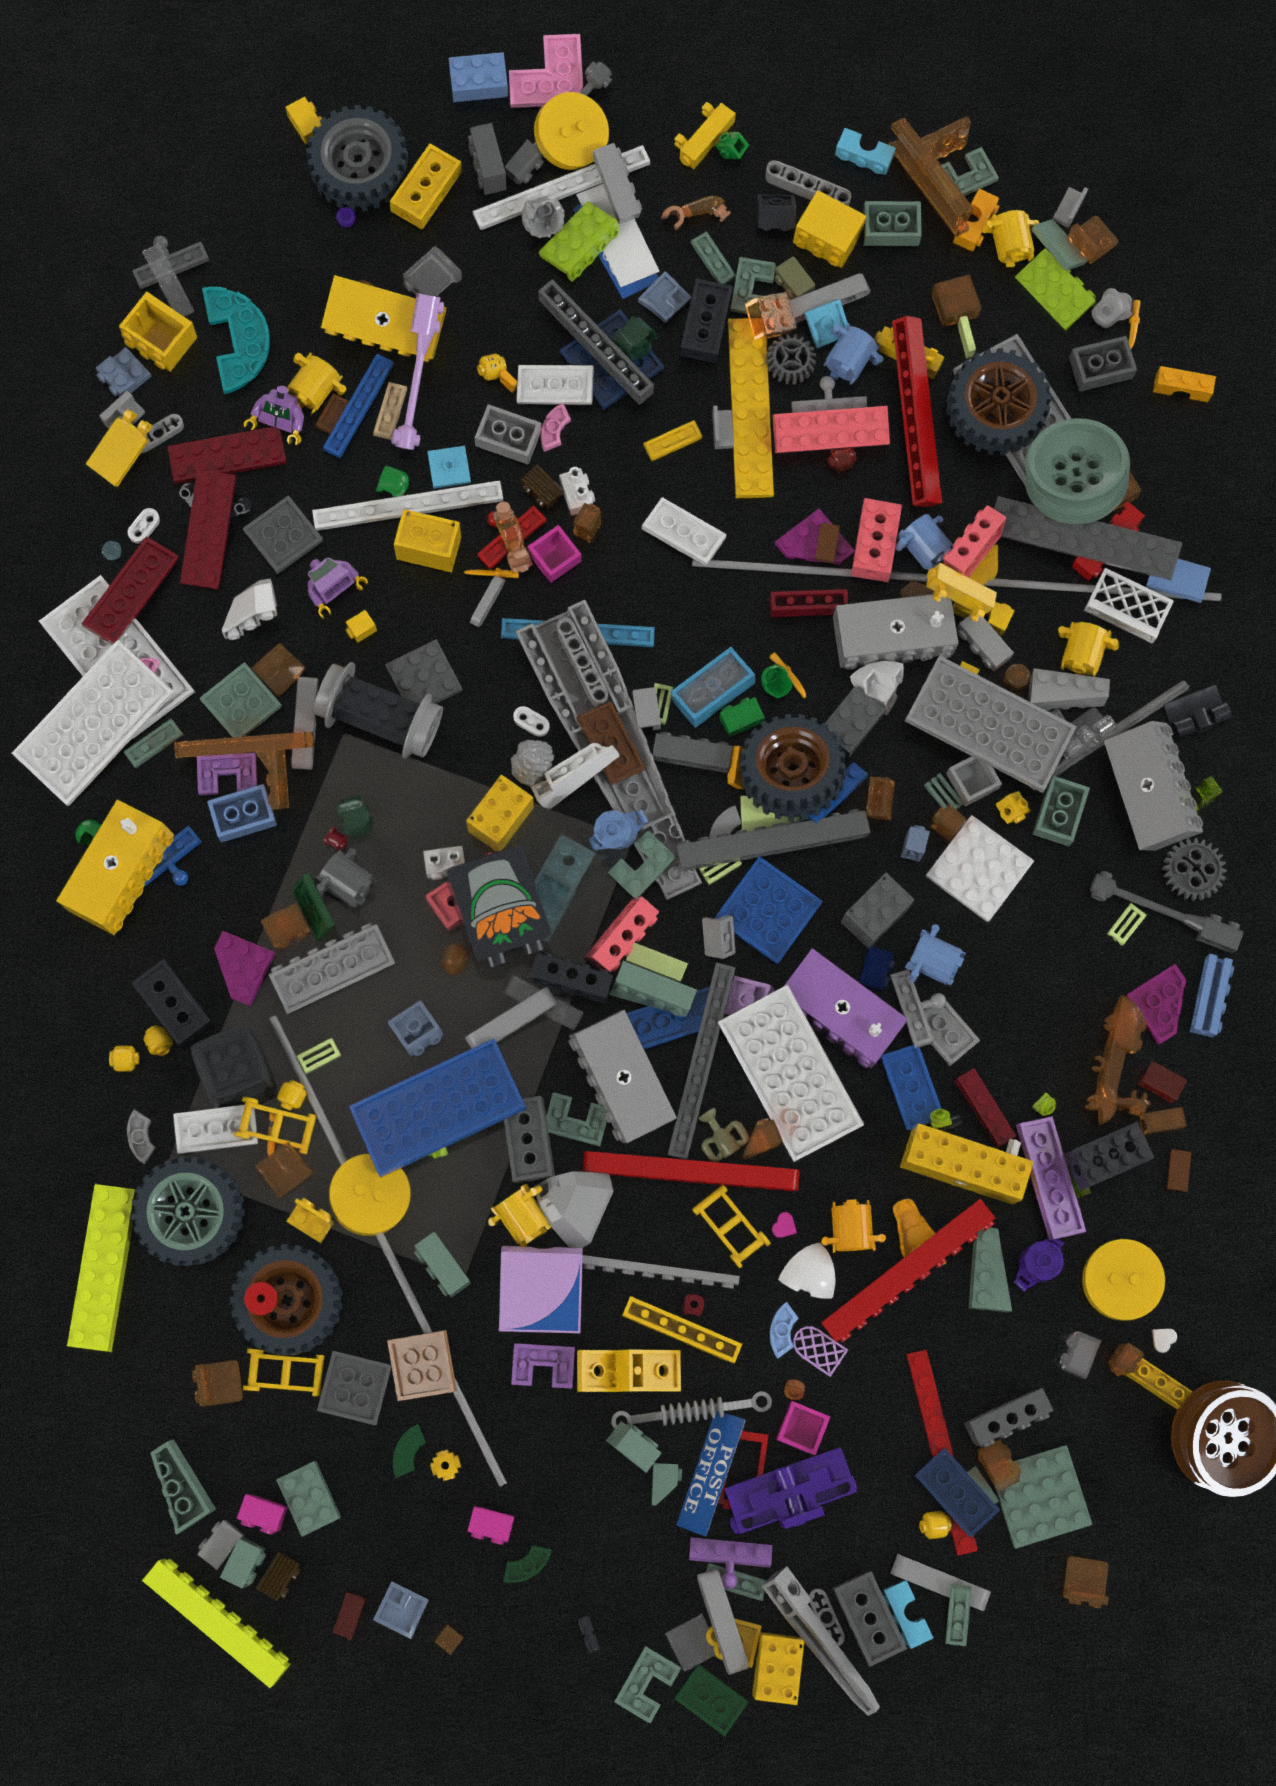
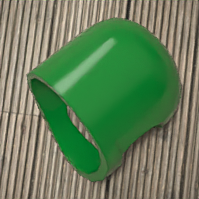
[375,465,409,497]
[75,819,102,845]

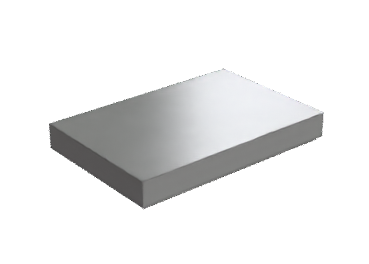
[924,1001,980,1066]

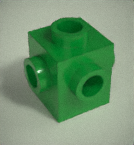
[715,132,749,159]

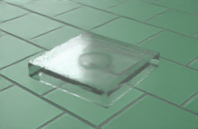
[665,1614,715,1671]

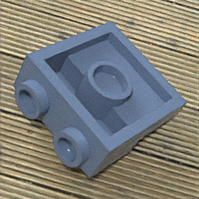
[96,347,151,397]
[388,1000,444,1057]

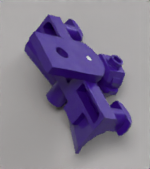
[725,1447,857,1534]

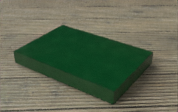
[292,873,334,941]
[674,1664,749,1736]

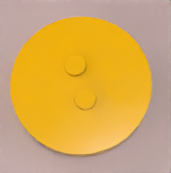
[534,92,609,170]
[329,1154,410,1236]
[1082,1239,1165,1321]

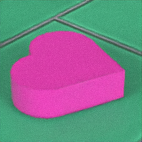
[772,1212,797,1238]

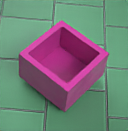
[528,525,581,583]
[776,1401,830,1455]
[237,1494,288,1534]
[468,1506,515,1545]

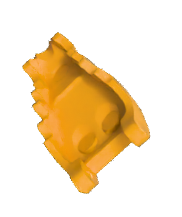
[893,1199,946,1265]

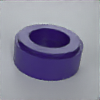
[336,207,355,227]

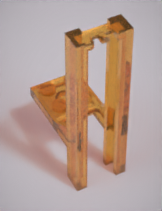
[889,116,973,237]
[174,732,315,810]

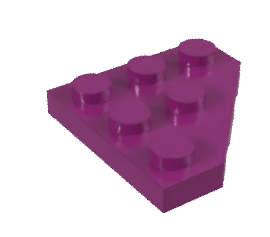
[775,509,855,565]
[214,931,276,1007]
[1126,964,1186,1045]

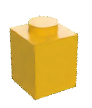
[345,610,377,643]

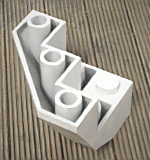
[222,579,277,640]

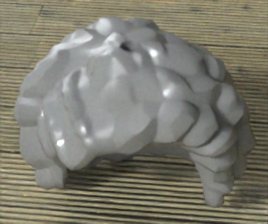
[522,197,565,238]
[511,740,554,787]

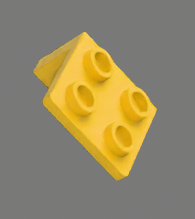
[287,1198,334,1243]

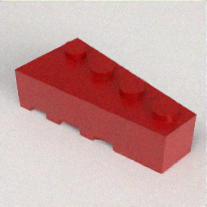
[1072,501,1145,581]

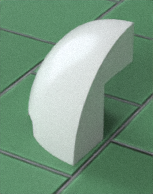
[850,661,903,715]
[778,1243,835,1298]

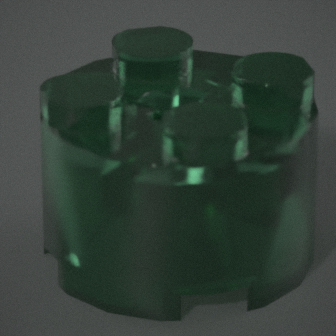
[614,316,657,362]
[336,793,375,837]

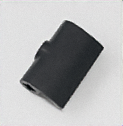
[1164,685,1232,738]

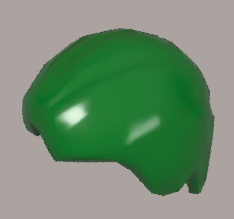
[761,664,793,698]

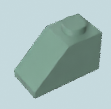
[651,1463,682,1505]

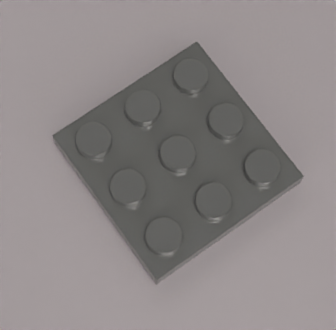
[243,496,323,574]
[385,639,463,704]
[317,1351,392,1426]

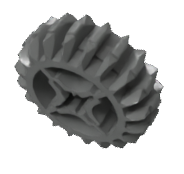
[766,334,816,385]

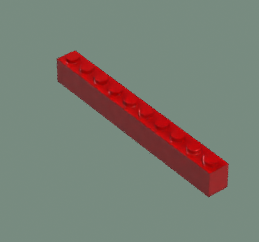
[892,316,942,507]
[822,1199,995,1342]

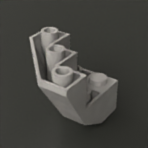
[536,1171,613,1248]

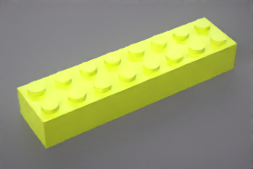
[67,1184,137,1352]
[142,1559,290,1688]

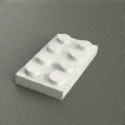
[517,365,594,405]
[642,498,726,566]
[174,1105,258,1154]

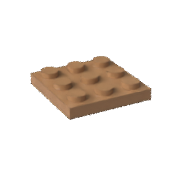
[387,1330,457,1401]

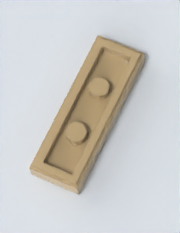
[373,382,407,440]

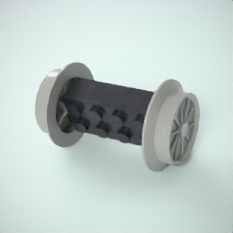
[314,662,443,759]

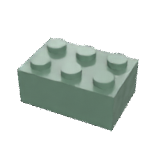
[863,201,921,246]
[1032,776,1090,846]
[414,1232,471,1298]
[277,1461,341,1536]

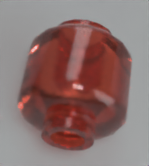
[827,447,857,472]

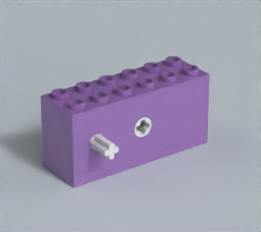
[784,949,908,1068]

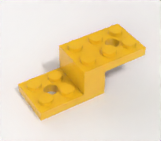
[577,1350,681,1392]

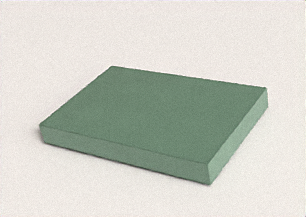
[1031,219,1088,271]

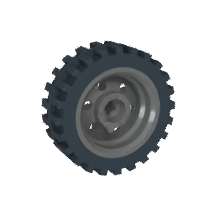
[306,105,409,211]

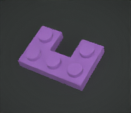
[197,753,257,796]
[511,1343,575,1389]

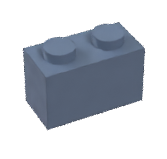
[901,825,930,862]

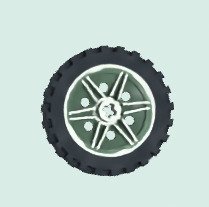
[131,1157,245,1266]

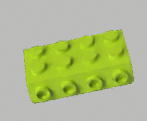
[539,201,620,281]
[1015,248,1096,331]

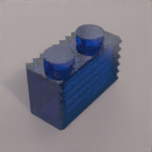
[859,946,895,992]

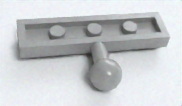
[791,376,867,413]
[890,970,946,1048]

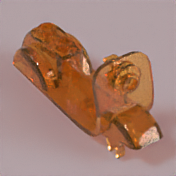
[1085,995,1150,1126]

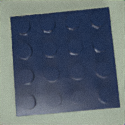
[560,310,664,410]

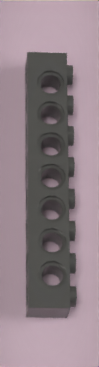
[538,279,654,405]

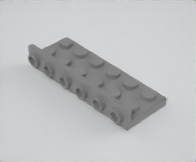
[269,922,395,1014]

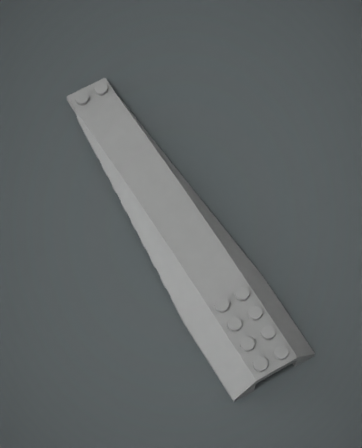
[515,600,702,900]

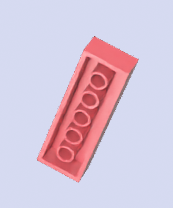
[772,406,890,453]

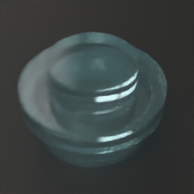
[102,541,122,560]

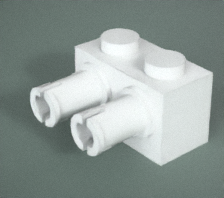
[559,467,595,515]
[423,846,465,880]

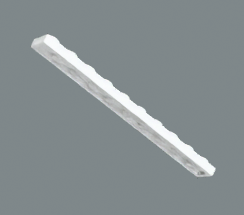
[473,145,650,230]
[312,481,503,531]

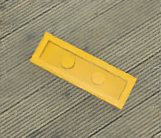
[644,421,703,461]

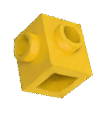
[996,791,1030,824]
[430,1450,461,1481]

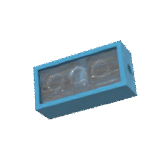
[670,647,755,728]

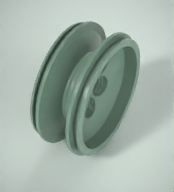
[1025,419,1130,524]

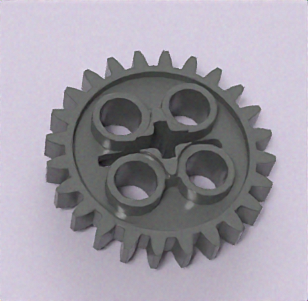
[1162,838,1227,901]

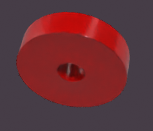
[244,1282,277,1315]

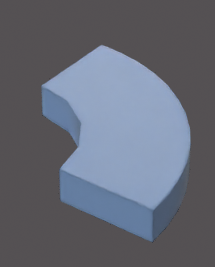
[770,1302,798,1359]

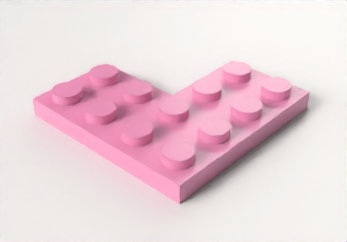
[509,34,583,108]

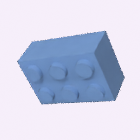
[449,52,508,102]
[207,784,277,842]

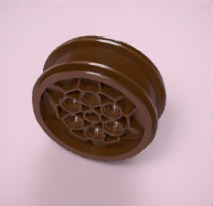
[1171,1380,1276,1497]

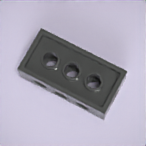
[504,1096,555,1183]
[964,1388,1053,1447]
[832,1570,907,1666]

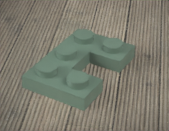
[932,147,999,203]
[730,257,776,317]
[608,830,677,898]
[546,1092,607,1147]
[614,1646,681,1723]

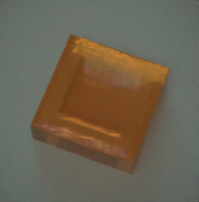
[435,1625,464,1655]

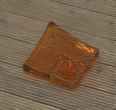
[251,643,305,697]
[256,1142,315,1198]

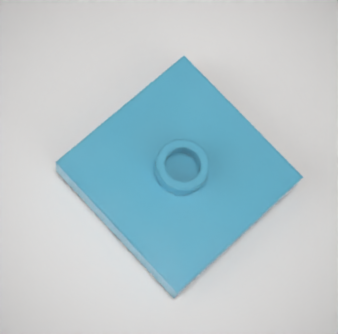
[804,299,848,348]
[428,446,471,489]

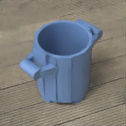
[824,324,883,384]
[895,514,953,570]
[588,810,648,852]
[905,925,966,985]

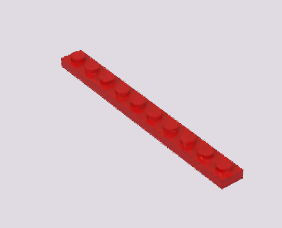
[906,1350,978,1556]

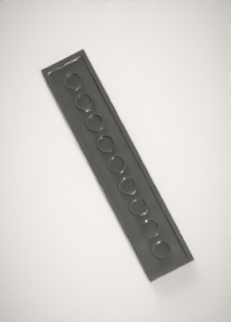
[994,496,1183,581]

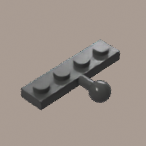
[132,236,209,289]

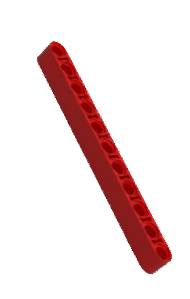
[582,1151,800,1191]

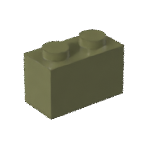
[774,256,815,300]

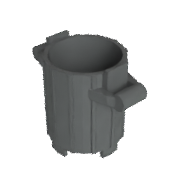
[314,848,377,908]

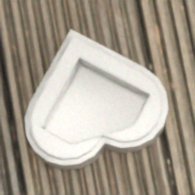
[1152,1329,1177,1353]

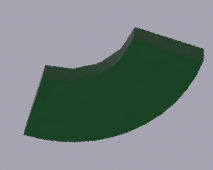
[393,1424,426,1478]
[503,1545,552,1583]

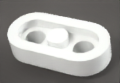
[128,508,160,544]
[514,706,549,737]

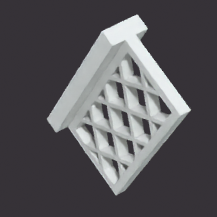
[1084,568,1174,643]

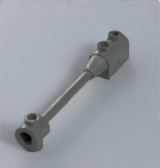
[504,61,612,185]
[1090,871,1243,954]

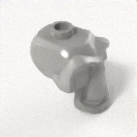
[1092,288,1132,328]

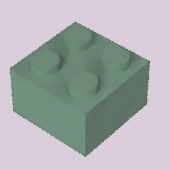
[606,1421,661,1472]
[220,1537,266,1588]

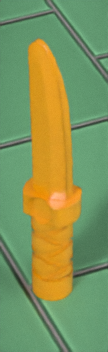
[1128,300,1140,349]
[464,568,519,578]
[769,653,806,698]

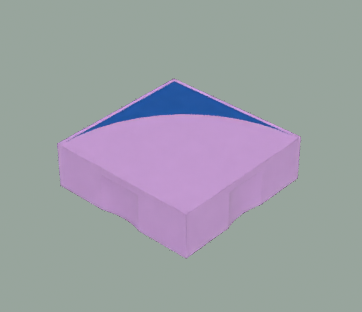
[499,1246,583,1333]

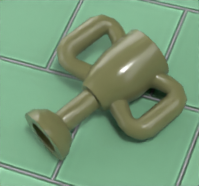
[698,1108,749,1162]

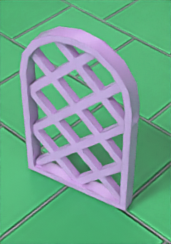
[793,1327,848,1377]

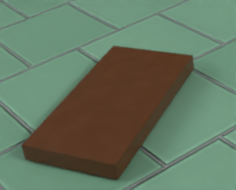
[576,701,646,786]

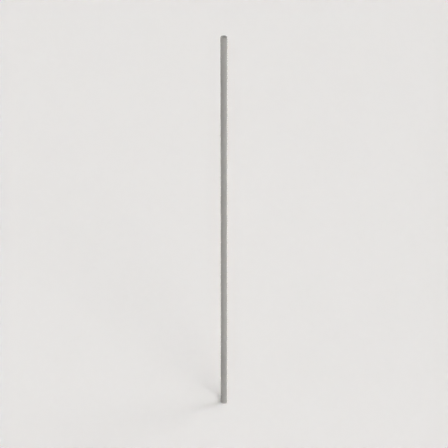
[269,1016,507,1487]

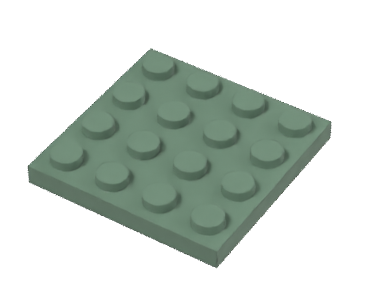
[989,1445,1092,1549]

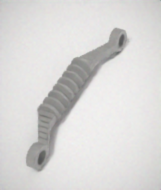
[611,1392,772,1429]

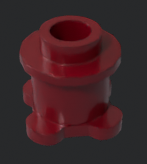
[323,826,348,852]
[683,1294,704,1316]

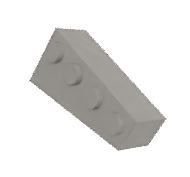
[1028,669,1110,711]

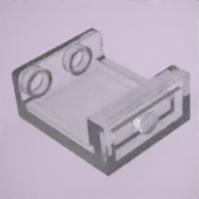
[403,246,462,297]

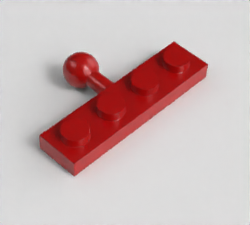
[477,506,547,570]

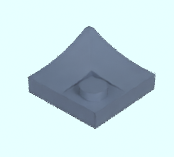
[637,271,692,323]
[373,1582,429,1639]

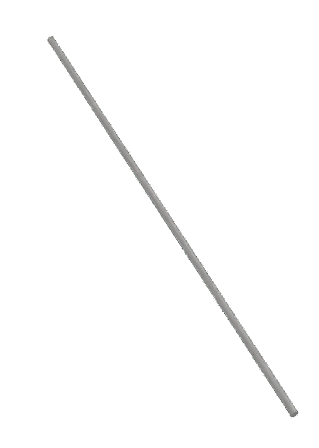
[692,559,1221,601]

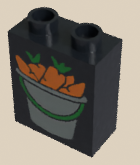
[443,845,552,968]

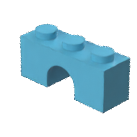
[835,128,896,175]
[882,1580,933,1649]

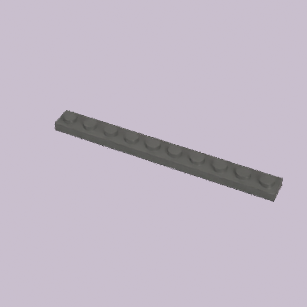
[667,963,735,1160]

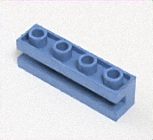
[1190,954,1234,1038]

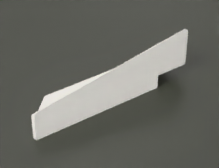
[531,743,620,811]

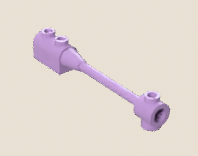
[391,293,444,450]

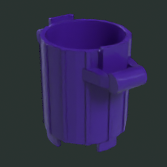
[1013,1238,1064,1292]

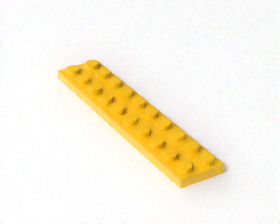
[728,318,774,498]

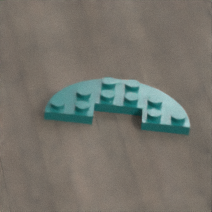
[202,287,270,394]

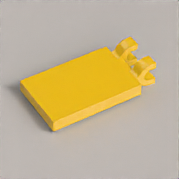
[86,409,153,487]

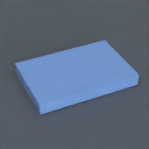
[1146,559,1211,603]

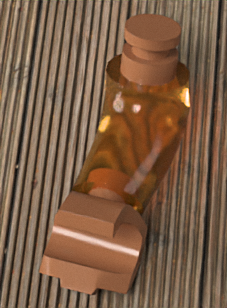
[661,195,731,230]
[494,502,533,572]

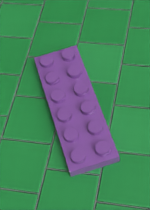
[1016,1117,1086,1241]

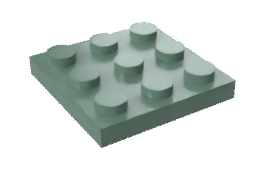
[200,662,282,743]

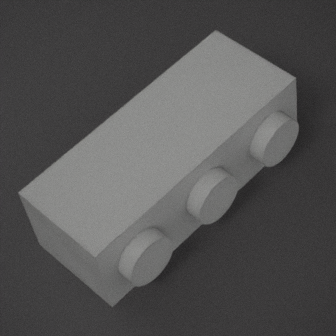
[957,615,1014,672]

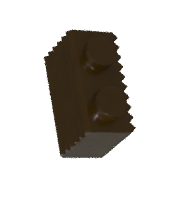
[521,464,564,510]
[256,1551,301,1601]

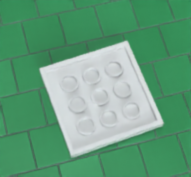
[925,815,1034,922]

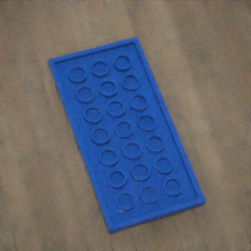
[349,1039,526,1178]

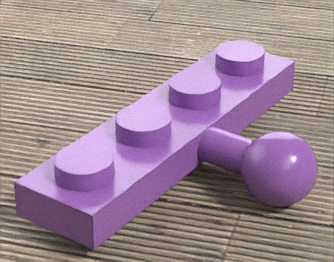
[689,1538,772,1589]

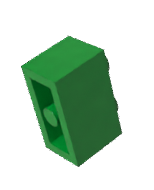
[719,697,765,737]

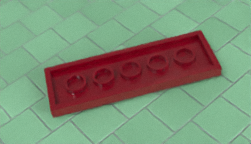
[167,427,287,484]
[180,469,236,589]
[82,536,179,645]

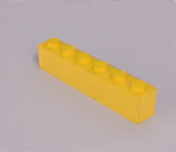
[622,1296,742,1364]

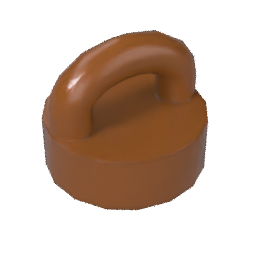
[784,1379,805,1400]

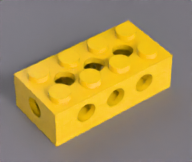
[390,144,462,229]

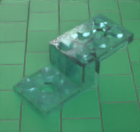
[534,834,596,943]

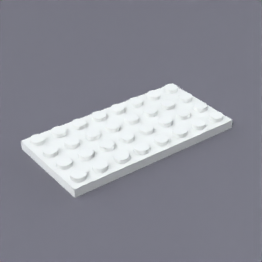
[39,575,194,739]
[12,640,175,806]
[718,984,864,1161]

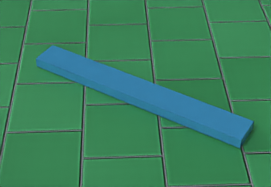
[501,618,655,647]

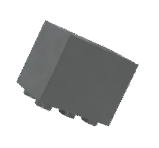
[841,873,914,949]

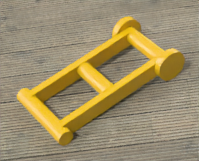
[233,1097,316,1154]
[692,1185,771,1269]
[243,1349,324,1396]

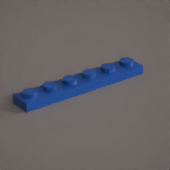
[323,354,394,458]

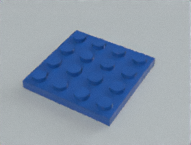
[714,856,823,965]

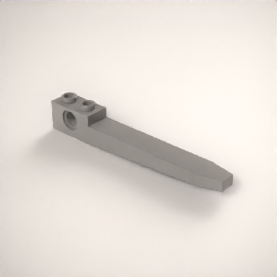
[762,1566,880,1715]

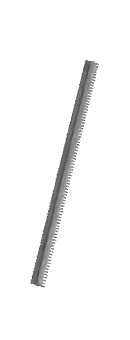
[1031,681,1189,791]

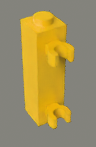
[674,102,736,169]
[874,326,944,379]
[926,563,997,622]

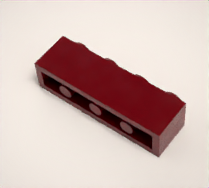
[769,589,848,617]
[954,1068,1016,1148]

